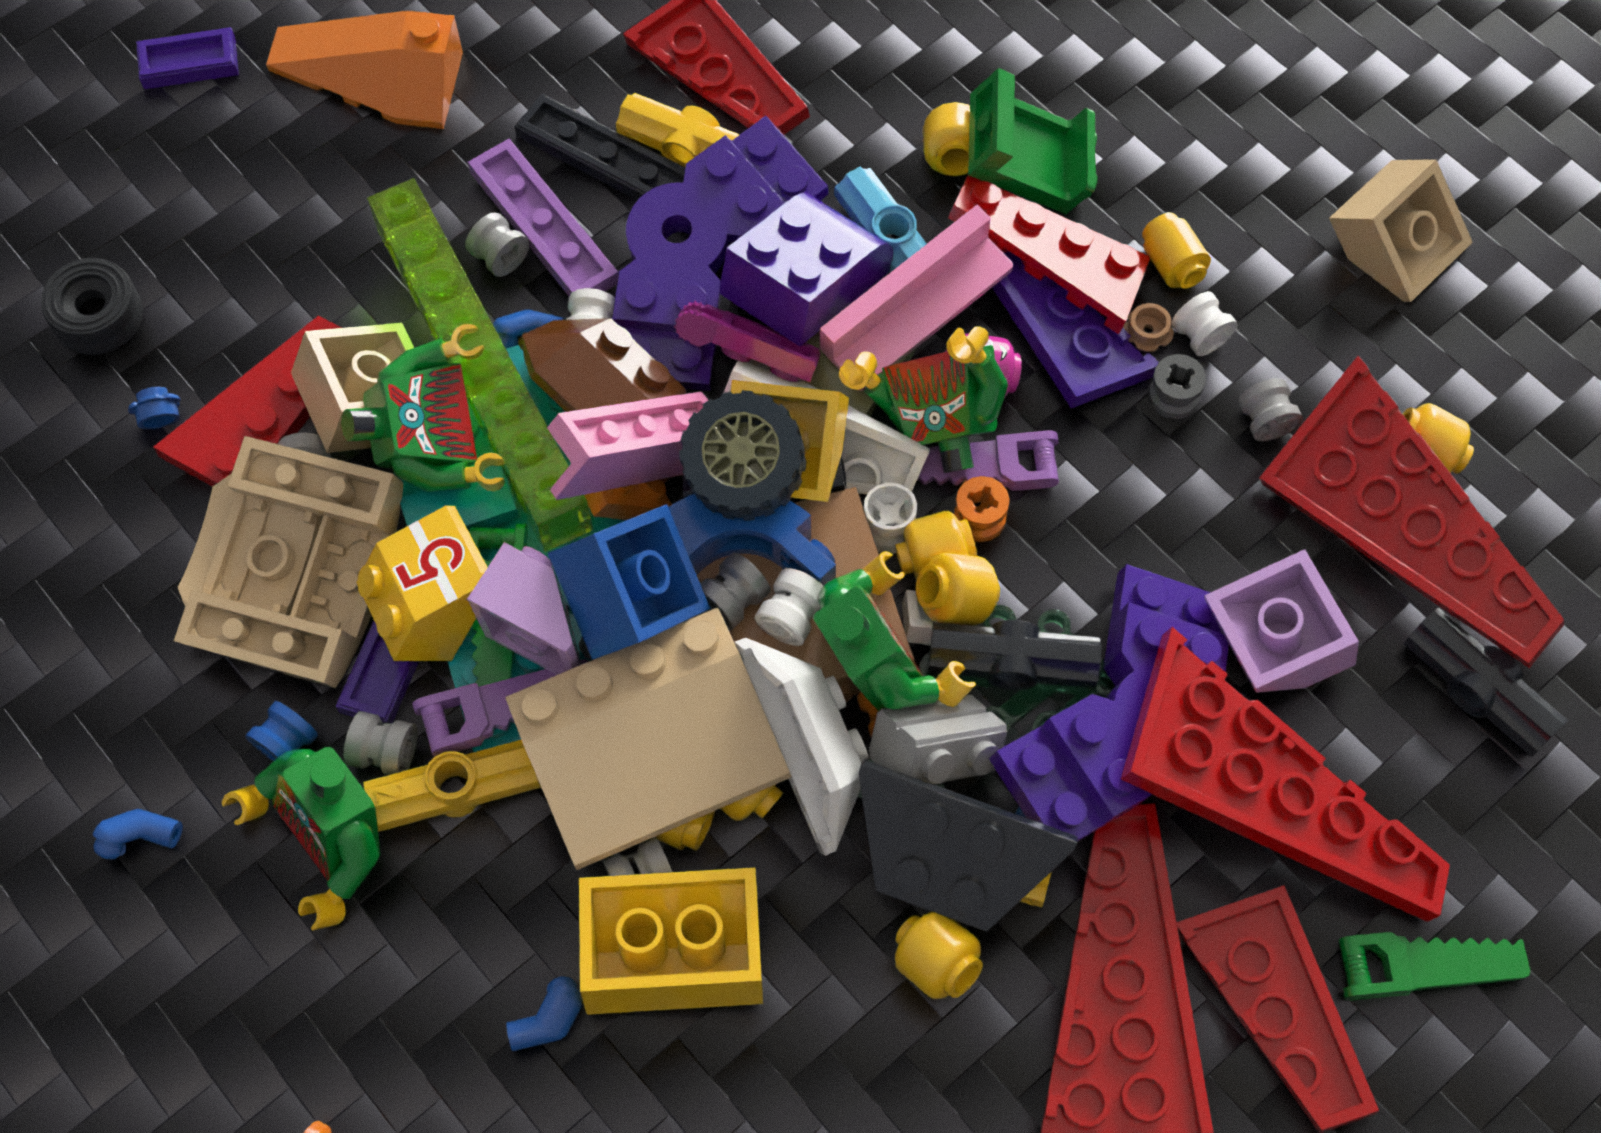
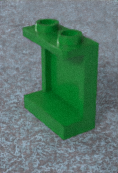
[968,68,1097,214]

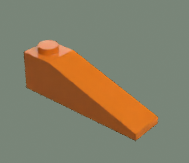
[266,11,463,129]

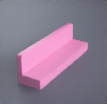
[820,204,1013,391]
[547,392,708,500]

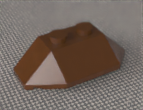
[518,318,686,483]

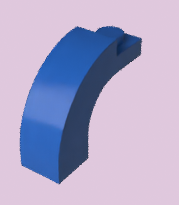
[668,494,836,586]

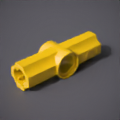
[616,93,739,167]
[363,740,541,832]

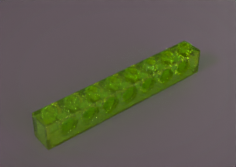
[367,178,593,552]

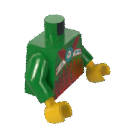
[341,324,505,492]
[839,327,1008,473]
[812,551,976,712]
[222,746,380,931]

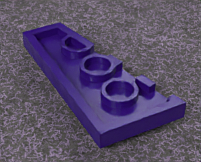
[992,251,1159,408]

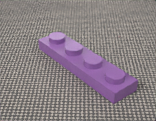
[468,139,619,296]

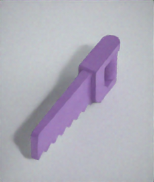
[917,430,1059,491]
[412,659,589,756]

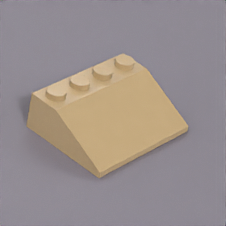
[505,607,791,870]

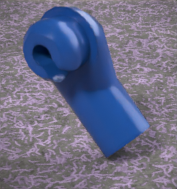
[490,310,566,350]
[93,809,183,859]
[506,976,582,1052]

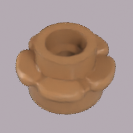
[1123,303,1174,352]

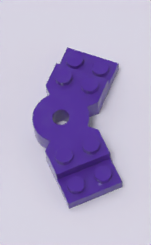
[612,116,828,391]
[989,564,1229,842]

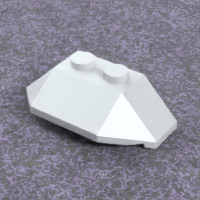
[734,638,869,856]

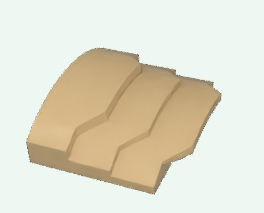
[174,436,404,688]

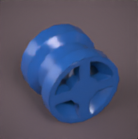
[245,701,318,762]

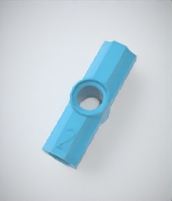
[834,166,927,273]

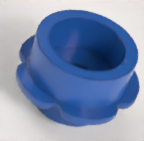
[128,387,180,429]

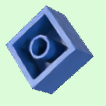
[548,504,711,660]

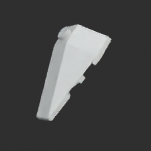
[724,359,930,494]

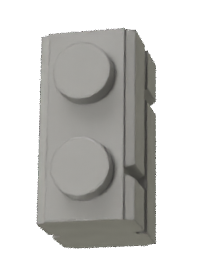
[869,695,1008,784]

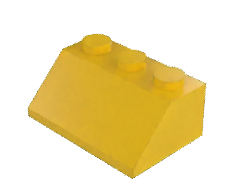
[579,867,763,1015]

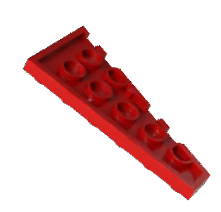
[1259,355,1564,668]
[1121,627,1450,922]
[1040,803,1214,1133]

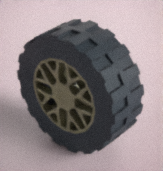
[679,390,806,521]

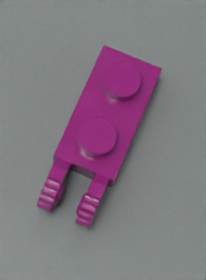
[674,300,821,382]

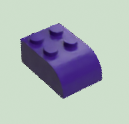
[719,192,893,347]

